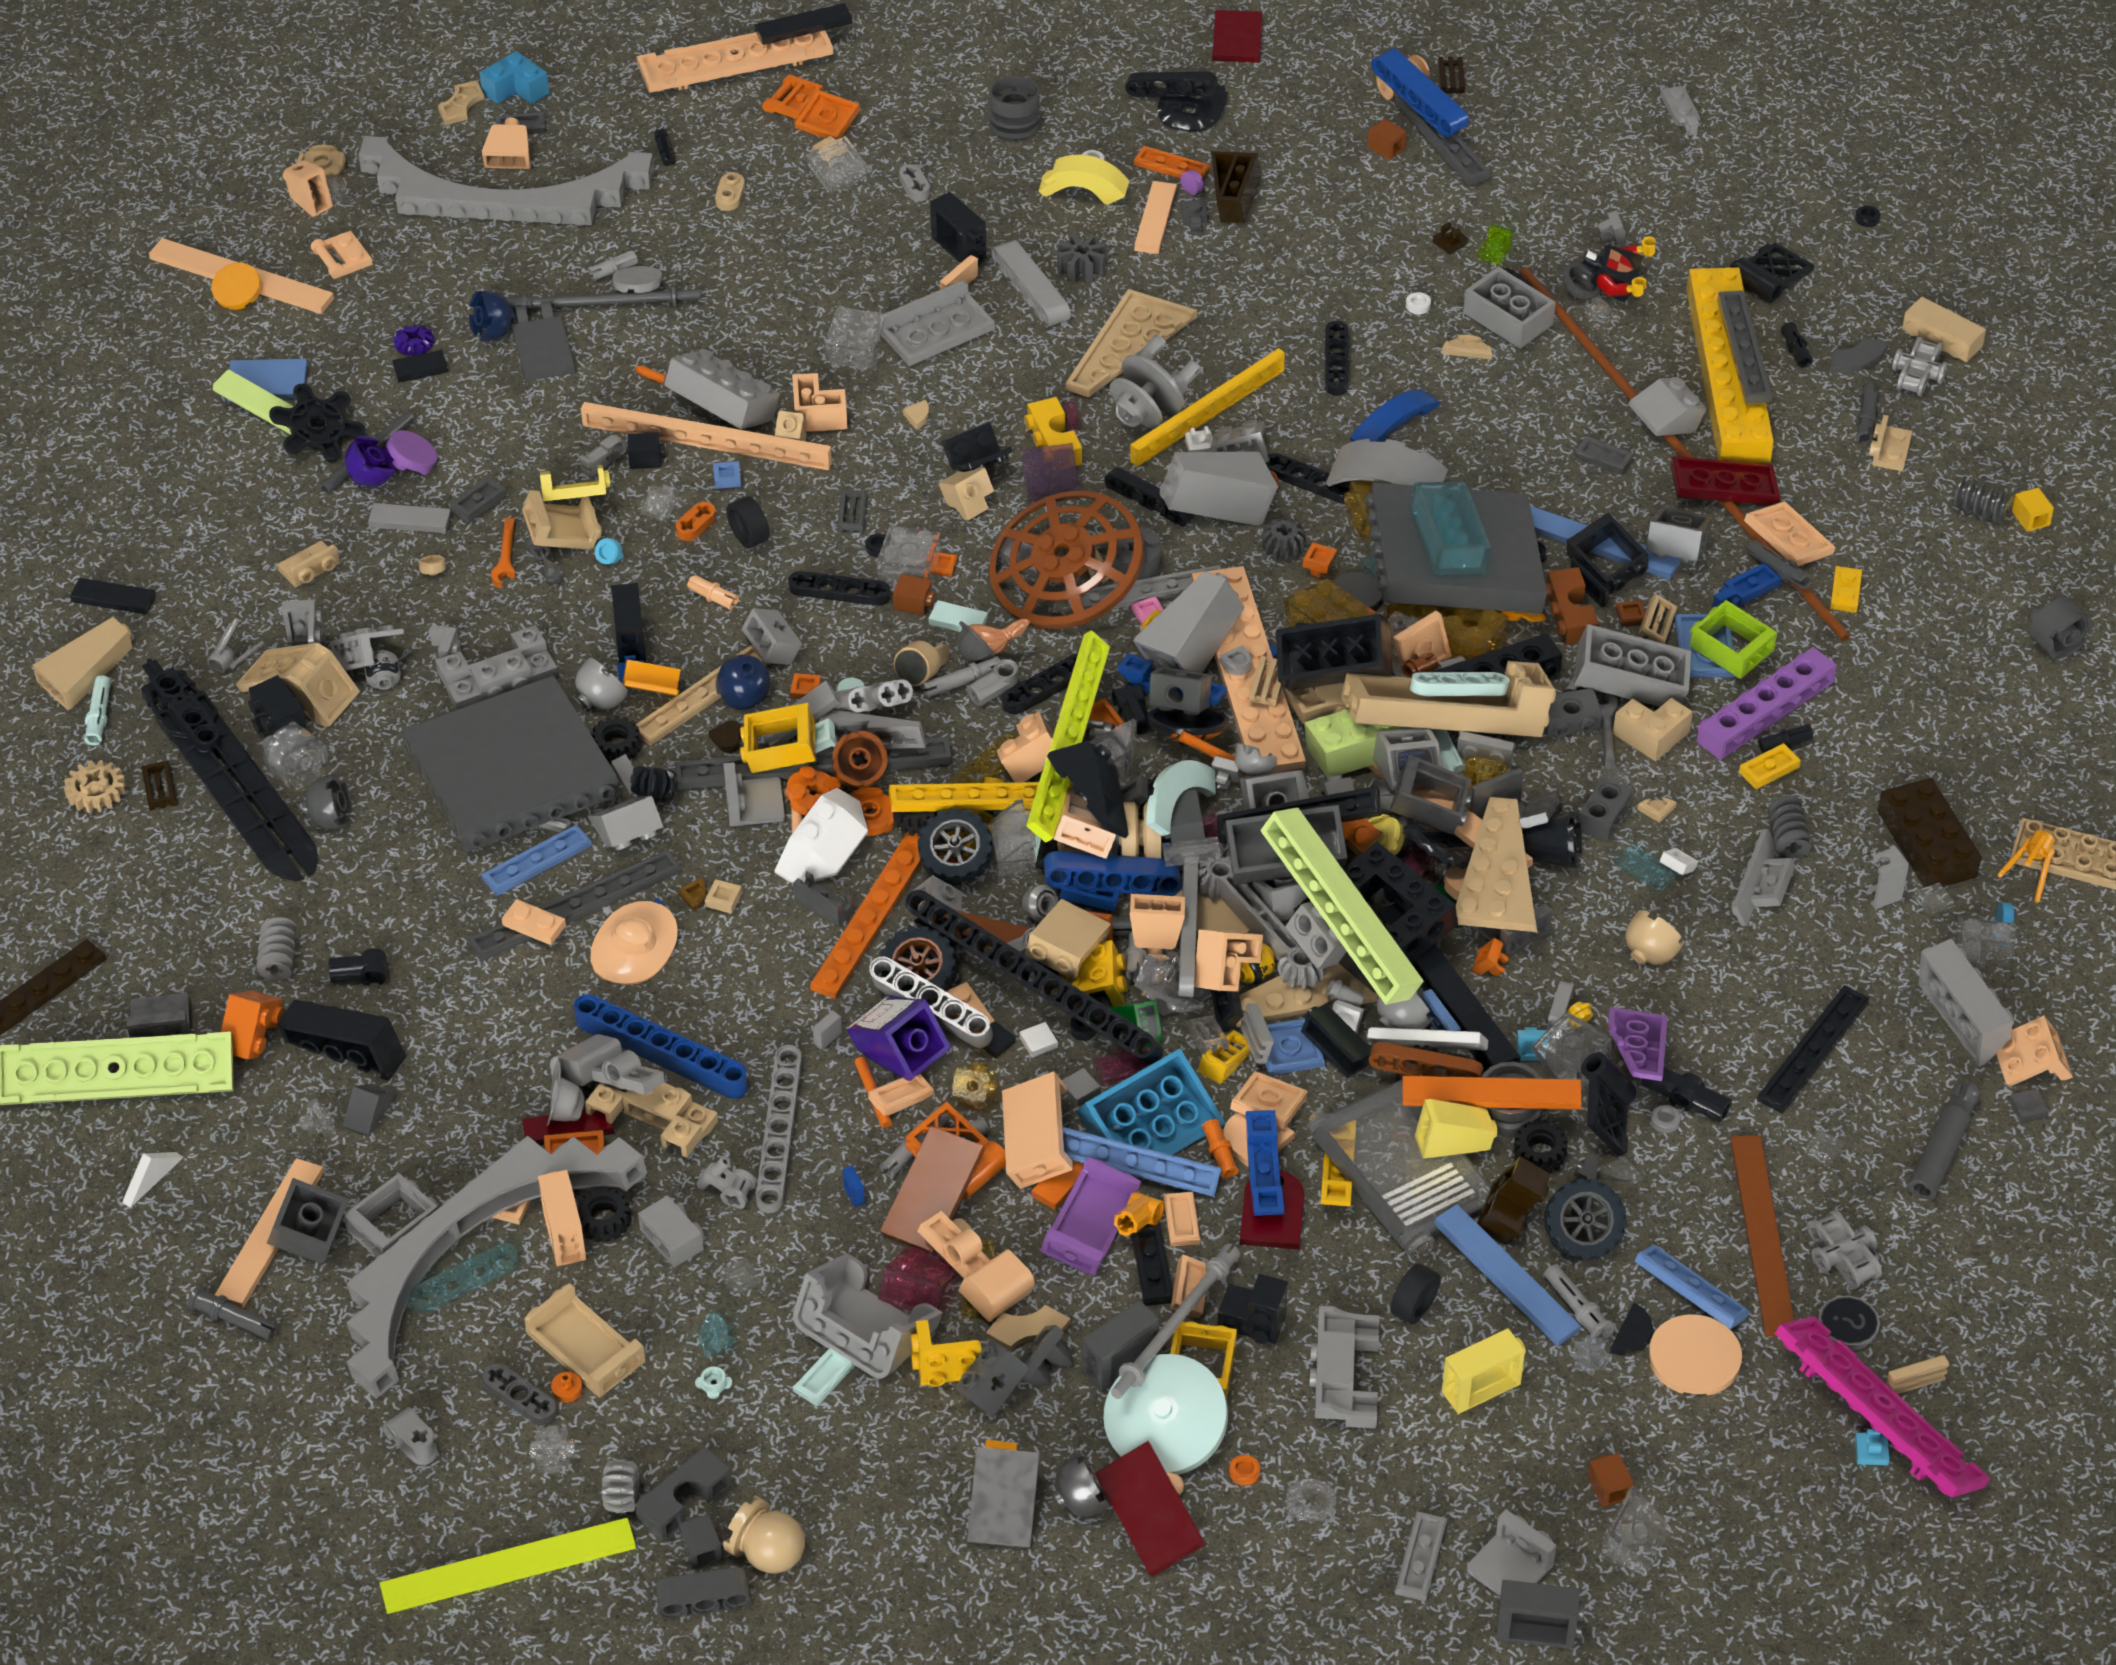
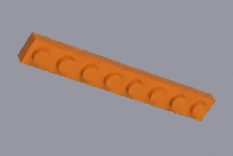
[810,831,922,999]

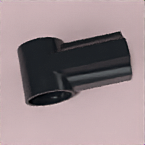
[1112,684,1152,735]
[329,948,387,986]

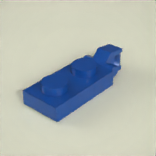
[1712,563,1782,607]

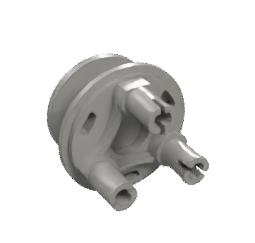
[1110,335,1201,429]

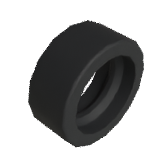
[726,495,770,549]
[1390,1263,1441,1324]

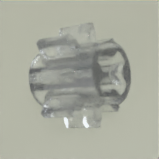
[1570,1335,1610,1376]

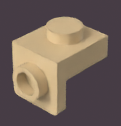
[775,411,807,441]

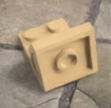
[236,643,360,727]

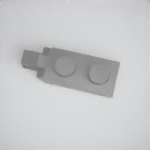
[1660,86,1700,136]

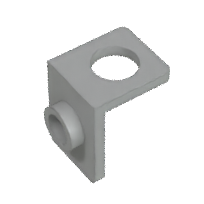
[913,875,962,911]

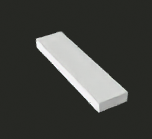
[1367,1027,1488,1050]

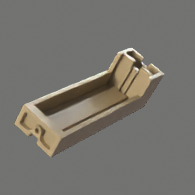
[1341,661,1556,737]

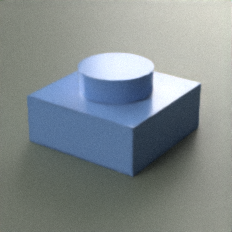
[713,461,741,489]

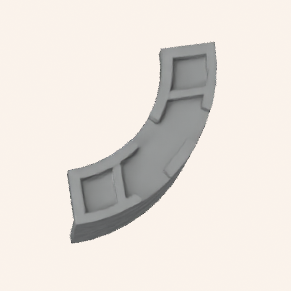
[1326,439,1448,487]

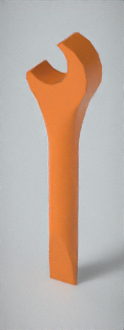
[491,518,516,588]

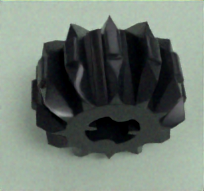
[630,766,678,799]

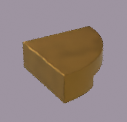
[678,877,706,912]

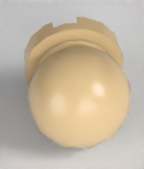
[723,1495,805,1574]

